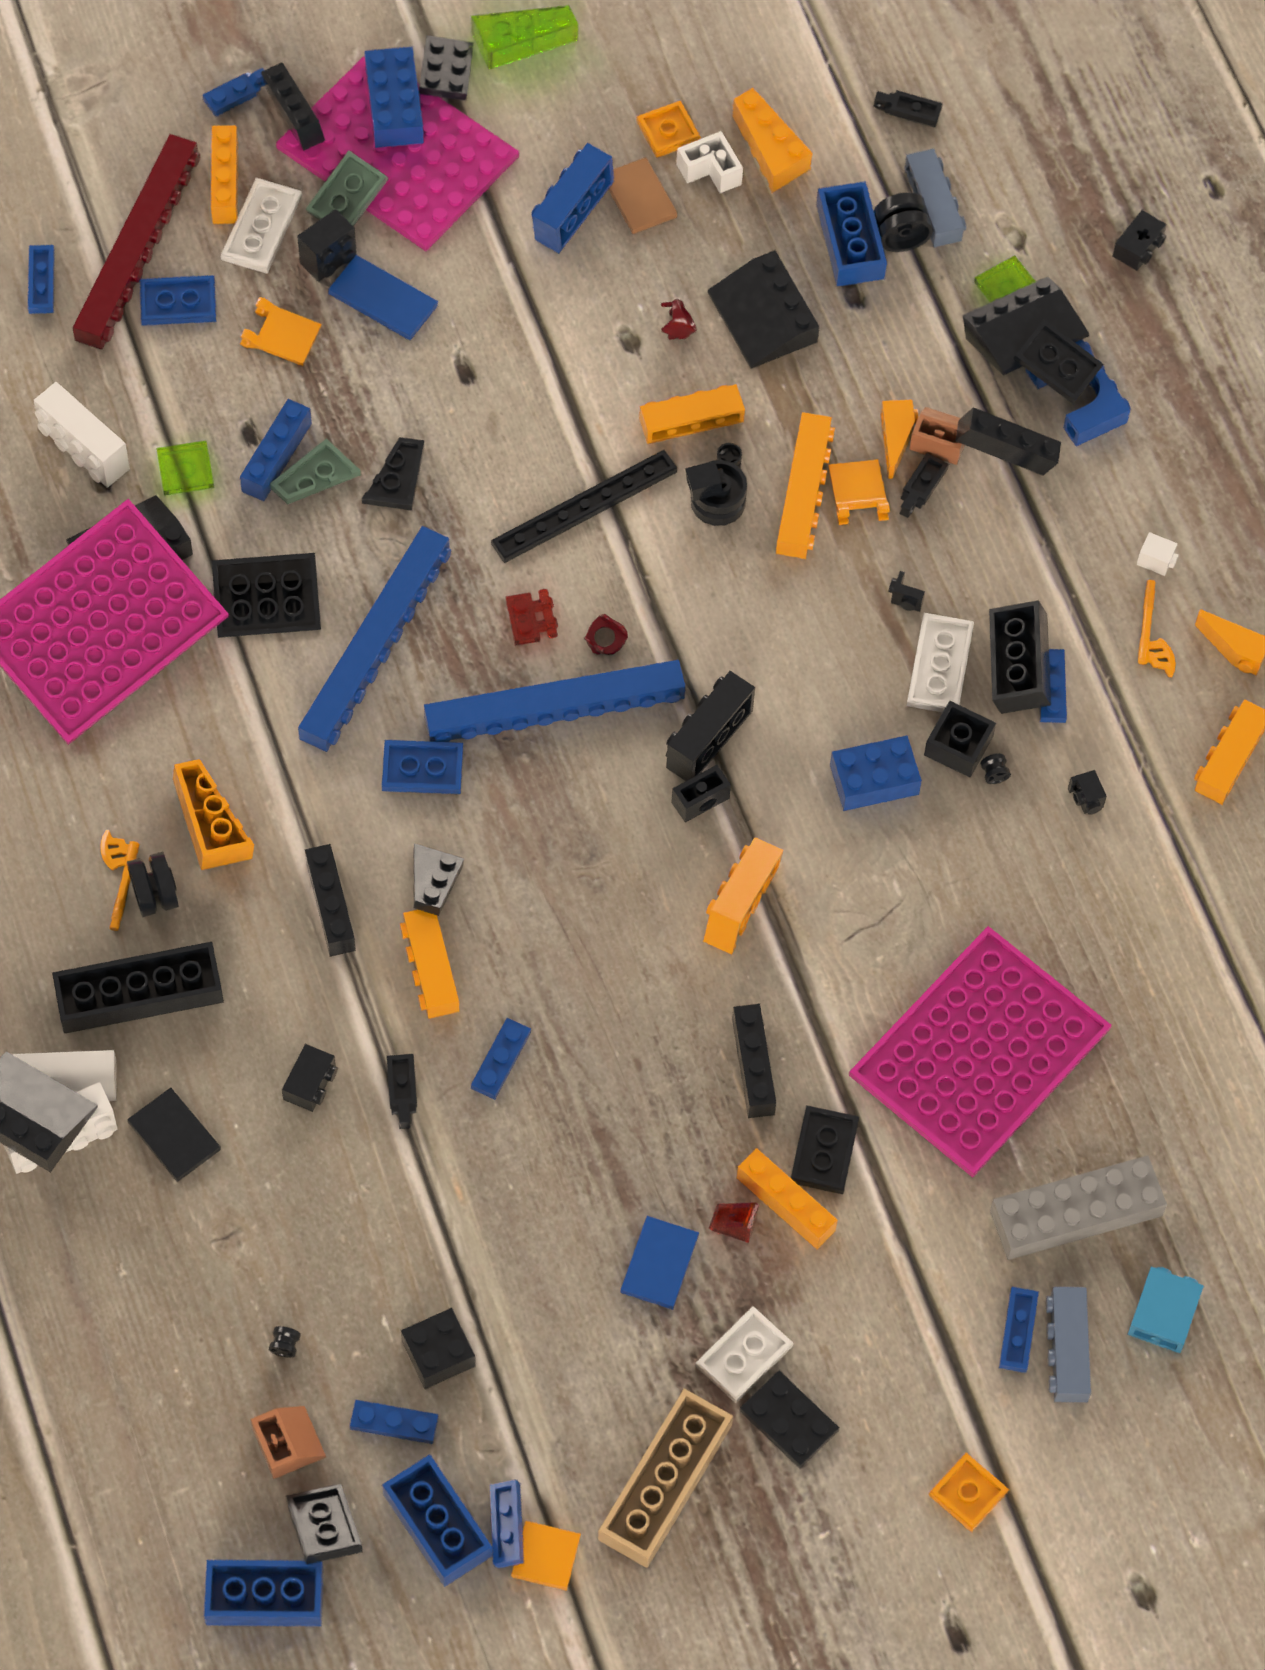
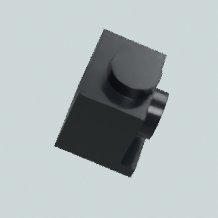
[1068,770,1107,815]

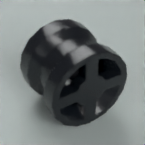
[980,753,1011,784]
[269,1326,301,1358]

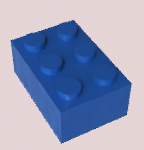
[830,735,922,811]

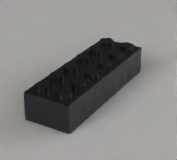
[52,941,224,1034]

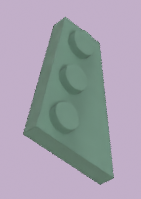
[270,439,361,505]

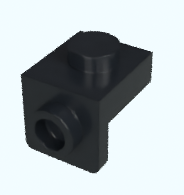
[888,571,925,612]

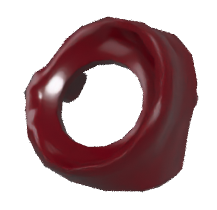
[661,299,697,340]
[584,614,628,655]

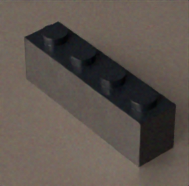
[261,62,326,151]
[956,407,1061,476]
[305,844,356,957]
[732,1004,776,1118]

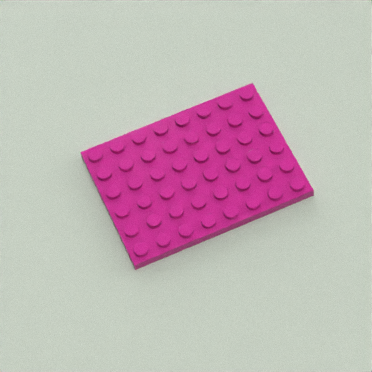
[276,56,519,251]
[0,499,229,745]
[849,926,1112,1178]

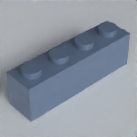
[904,149,966,247]
[1046,1287,1091,1403]

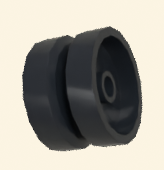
[874,192,933,252]
[691,460,747,526]
[126,851,179,918]

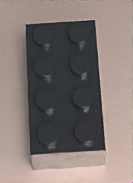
[989,600,1051,714]
[665,670,755,781]

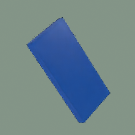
[328,255,438,340]

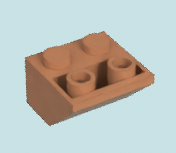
[909,407,965,465]
[250,1406,326,1479]

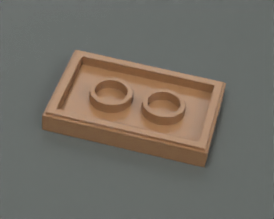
[608,157,677,234]

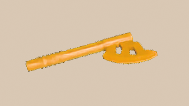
[1138,580,1176,678]
[100,830,140,931]

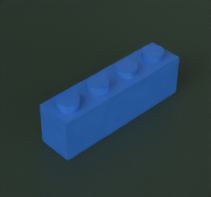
[240,399,312,501]

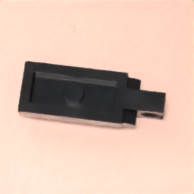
[873,90,943,128]
[899,453,949,518]
[387,1054,417,1129]

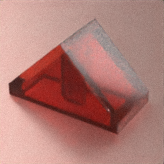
[709,1202,759,1243]

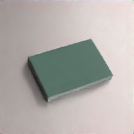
[305,151,388,226]

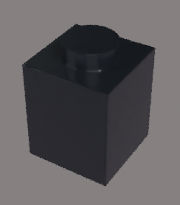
[685,460,726,501]

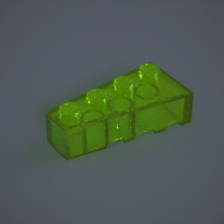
[471,5,578,70]

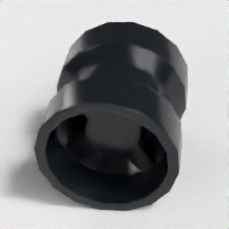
[717,443,742,469]

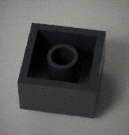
[297,209,357,282]
[924,701,996,778]
[401,1308,476,1389]

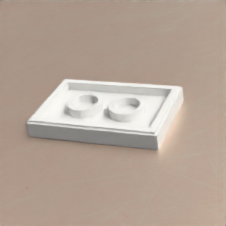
[695,1306,794,1403]

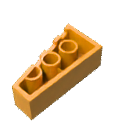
[732,88,812,193]
[173,759,254,870]
[703,837,783,955]

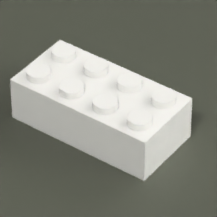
[34,382,130,488]
[4,1082,118,1174]

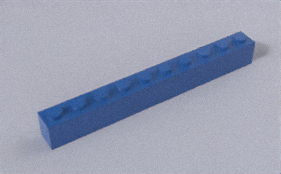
[298,526,452,752]
[424,660,686,742]

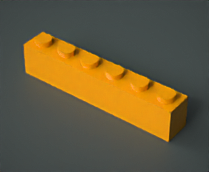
[776,412,835,559]

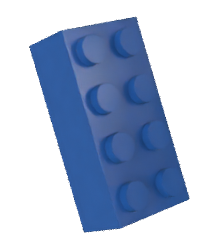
[364,46,424,148]
[531,143,614,254]
[816,181,887,286]
[382,1454,493,1587]
[204,1560,324,1626]

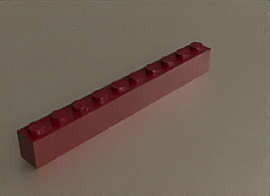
[72,134,200,350]

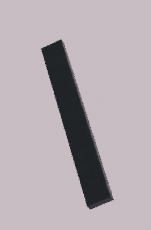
[491,450,677,563]

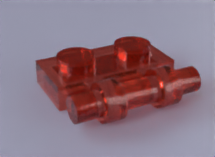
[505,589,558,646]

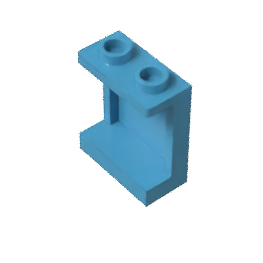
[1127,1267,1204,1353]

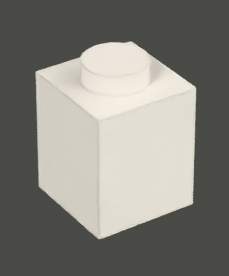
[1137,532,1179,576]

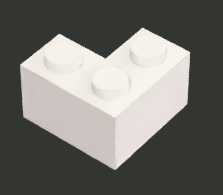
[677,131,743,193]

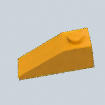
[881,400,919,479]
[1195,609,1265,676]

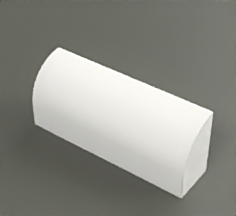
[12,1050,116,1101]

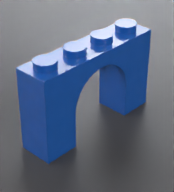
[1025,339,1131,447]

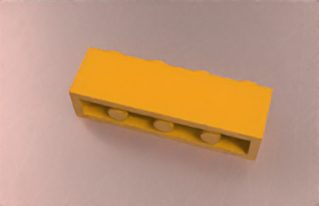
[211,125,238,224]
[639,384,745,444]
[1194,699,1265,805]
[400,910,460,1019]
[737,1148,838,1250]

